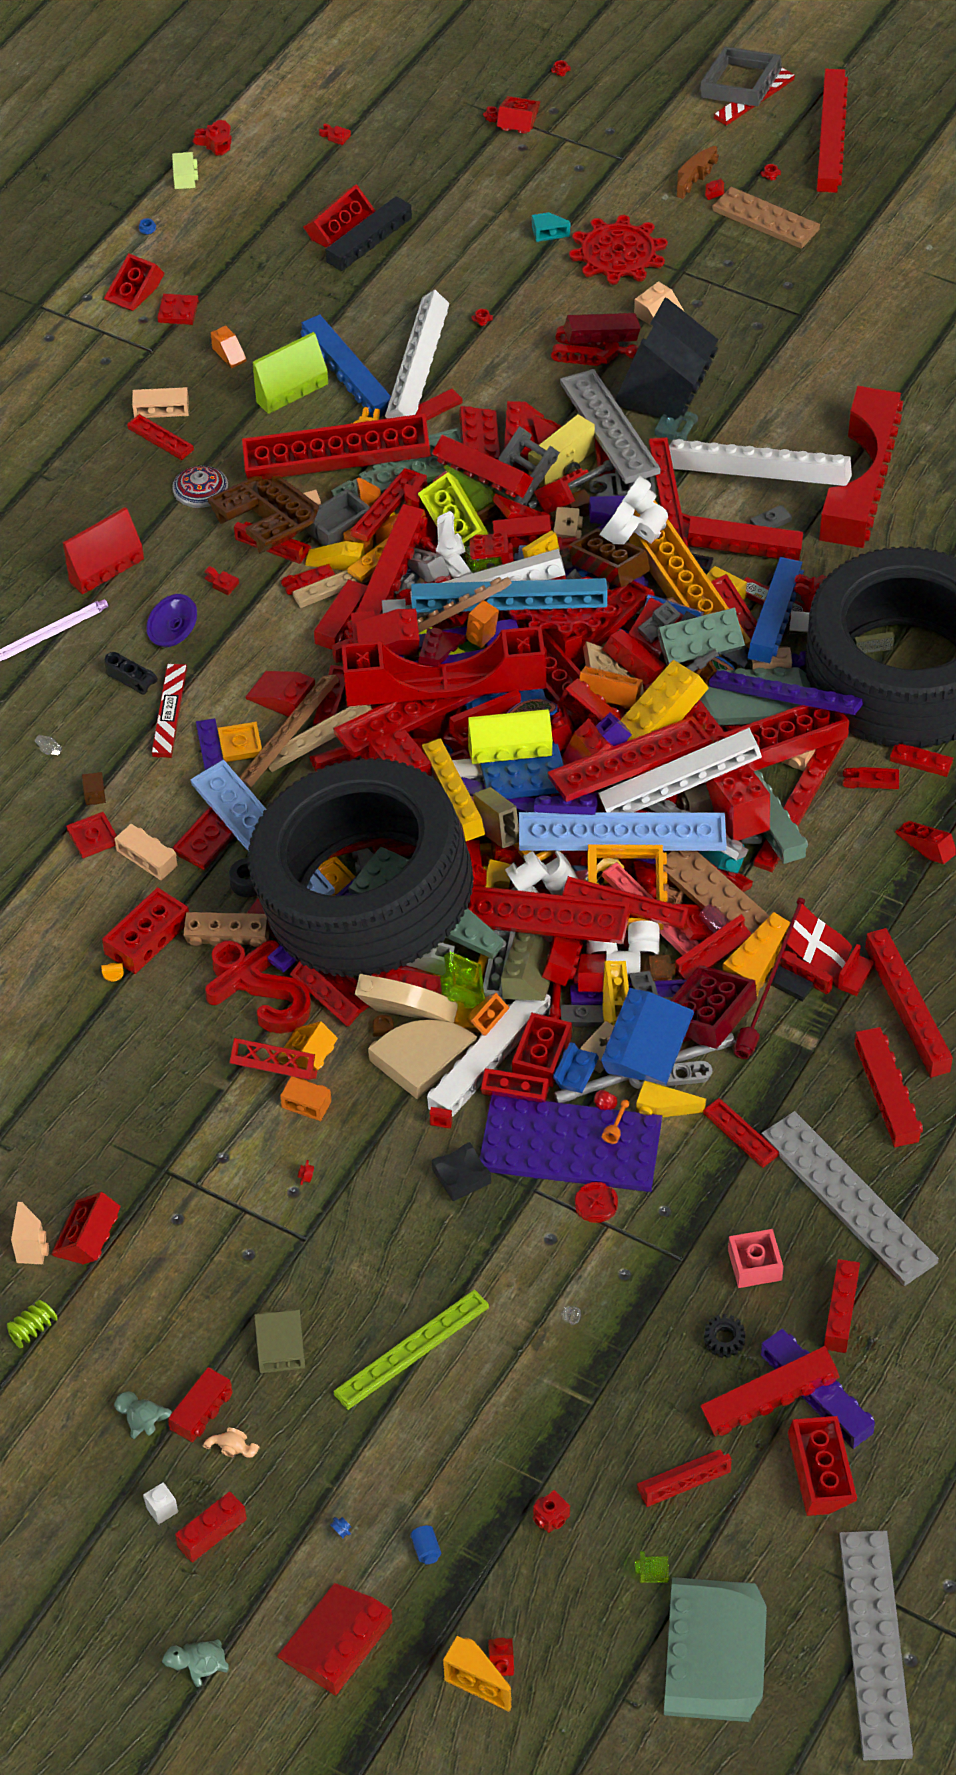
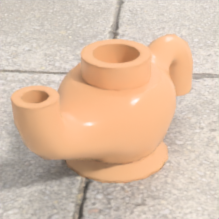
[203,1428,259,1458]

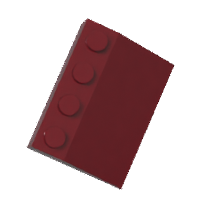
[670,965,757,1049]

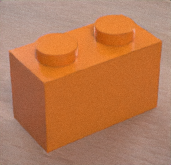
[466,600,499,648]
[280,1076,331,1121]

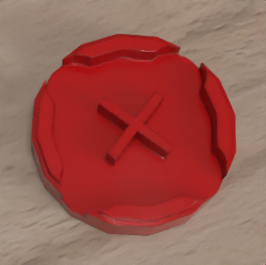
[575,1182,618,1223]

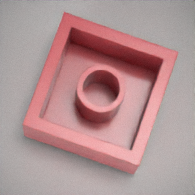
[728,1229,783,1288]

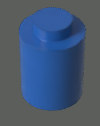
[410,1525,441,1564]

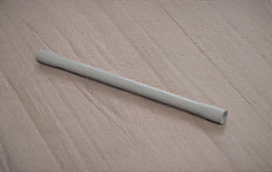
[554,1033,735,1103]

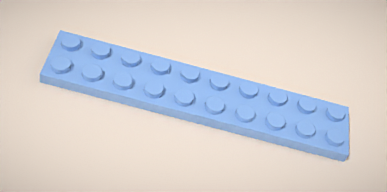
[190,760,335,895]
[519,812,726,851]

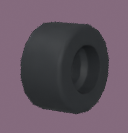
[229,858,257,897]

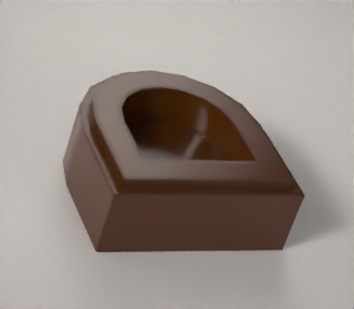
[373,1015,394,1037]

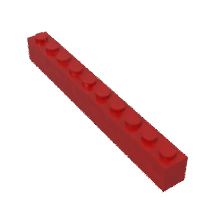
[817,69,848,193]

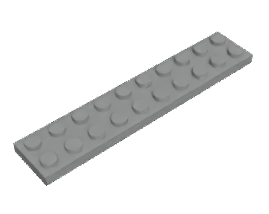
[560,369,660,484]
[761,1111,939,1286]
[839,1531,913,1760]

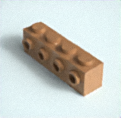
[184,912,271,947]

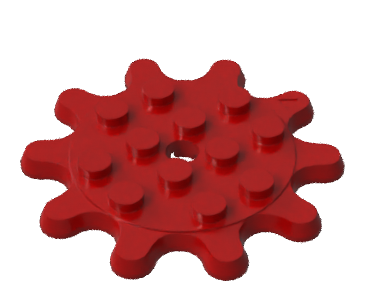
[569,215,668,285]
[509,575,616,637]

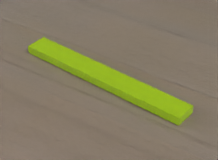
[333,1289,489,1410]

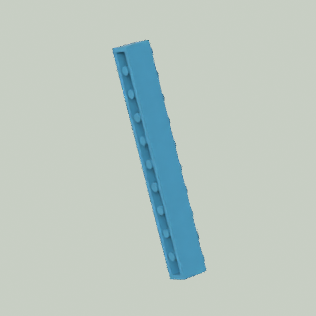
[411,578,607,613]

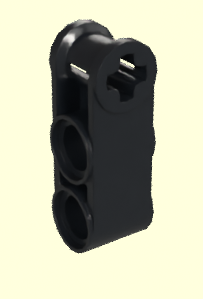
[105,652,158,695]

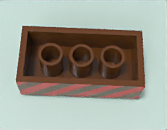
[569,528,650,588]

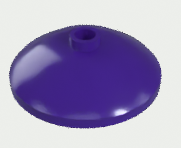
[147,594,197,647]

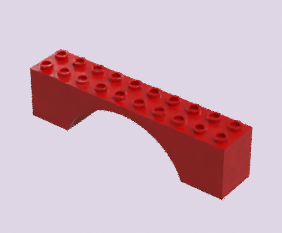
[819,386,903,548]
[341,626,547,707]
[645,683,770,841]

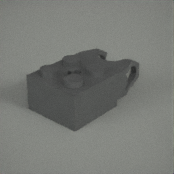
[589,470,656,501]

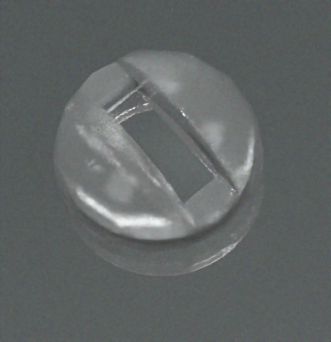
[561,1306,581,1325]

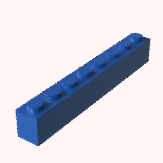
[301,314,391,418]
[748,557,804,664]

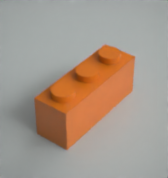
[579,666,643,709]

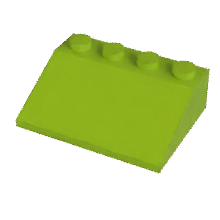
[253,332,328,414]

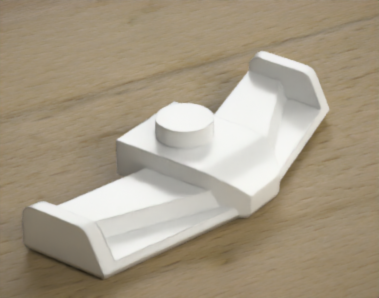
[436,511,473,579]

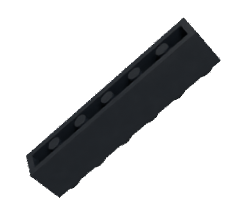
[325,196,412,271]

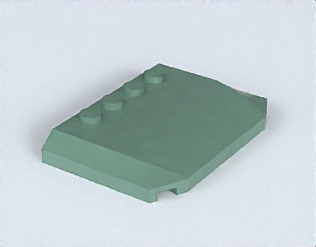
[700,667,811,725]
[664,1577,767,1722]

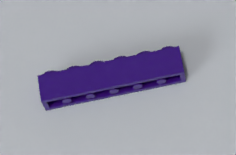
[761,1329,875,1449]

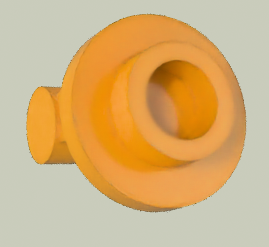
[101,963,124,982]

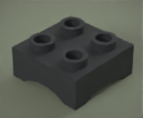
[432,1142,491,1201]

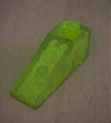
[444,465,495,512]

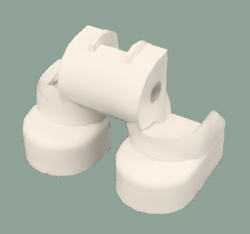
[599,476,668,544]
[502,851,578,895]
[586,921,660,981]

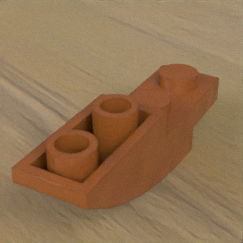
[677,146,719,199]

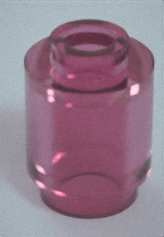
[699,904,730,933]

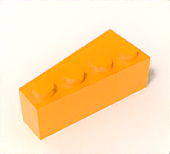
[723,912,790,996]

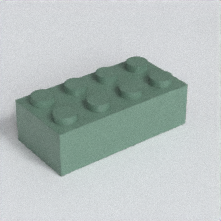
[657,608,745,667]

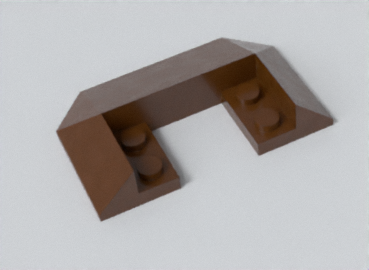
[207,476,319,554]

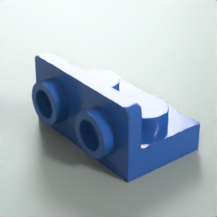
[554,1042,599,1093]

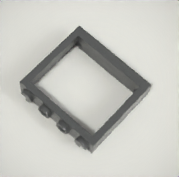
[699,46,782,106]

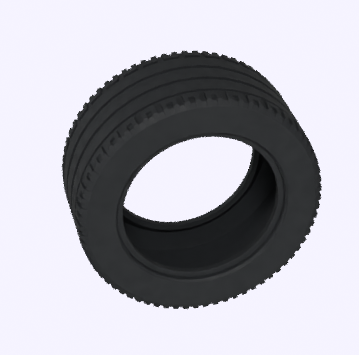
[805,546,956,748]
[248,758,474,977]

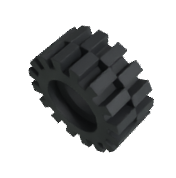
[704,1314,745,1358]

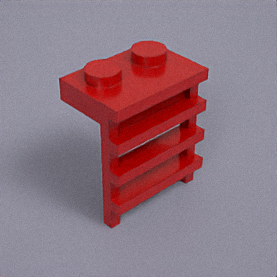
[534,468,588,513]

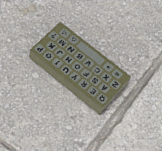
[854,632,894,654]

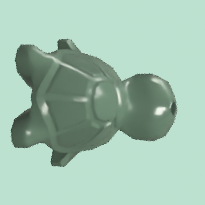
[114,1391,172,1439]
[162,1639,229,1687]

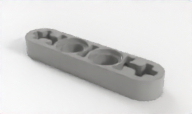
[629,1061,712,1089]

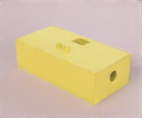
[528,414,595,487]

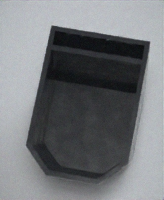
[615,297,719,422]

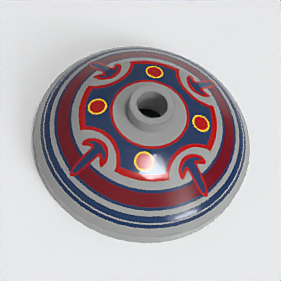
[173,465,228,508]

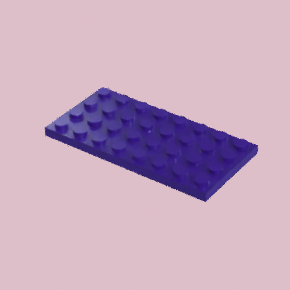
[480,1095,662,1192]

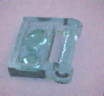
[655,412,699,441]

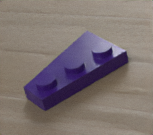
[534,793,598,815]

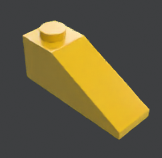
[305,541,364,571]
[602,961,629,1026]
[636,1081,706,1118]

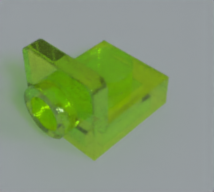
[635,1551,669,1583]

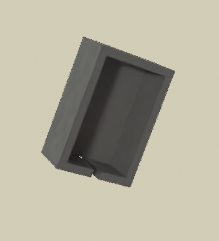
[305,489,370,546]

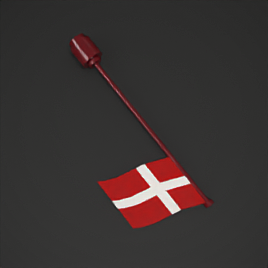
[733,898,852,1059]

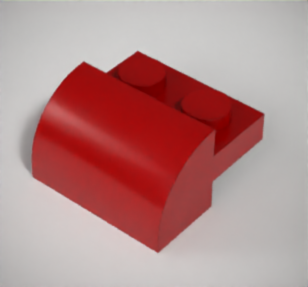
[404,473,427,509]

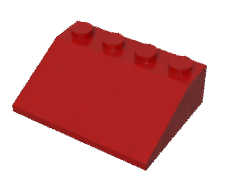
[63,507,144,595]
[278,1583,393,1696]

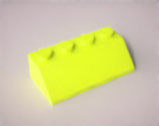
[418,472,488,550]
[468,709,553,764]

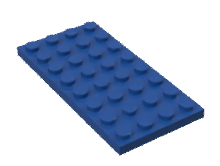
[465,689,564,799]

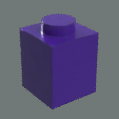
[596,713,632,746]

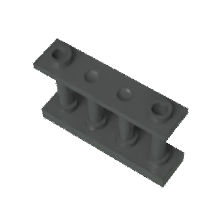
[479,426,560,506]

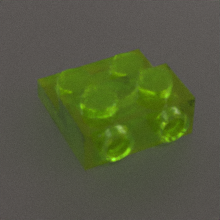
[440,951,485,1008]

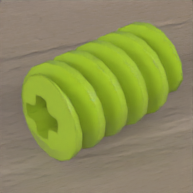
[7,1300,58,1348]

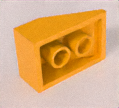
[443,1636,511,1712]

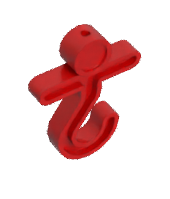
[205,940,311,1034]

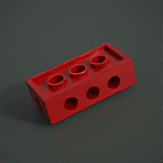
[102,887,189,974]

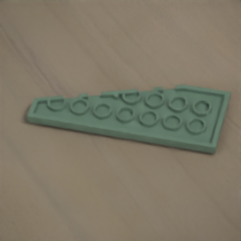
[331,428,464,497]
[349,846,503,959]

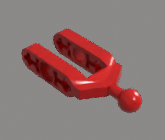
[551,326,638,366]

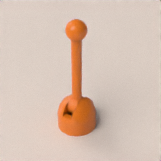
[602,1100,629,1144]

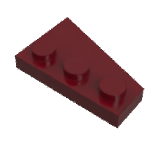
[418,628,466,667]

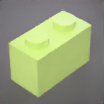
[172,152,198,189]

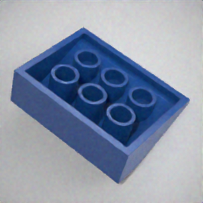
[601,988,694,1085]

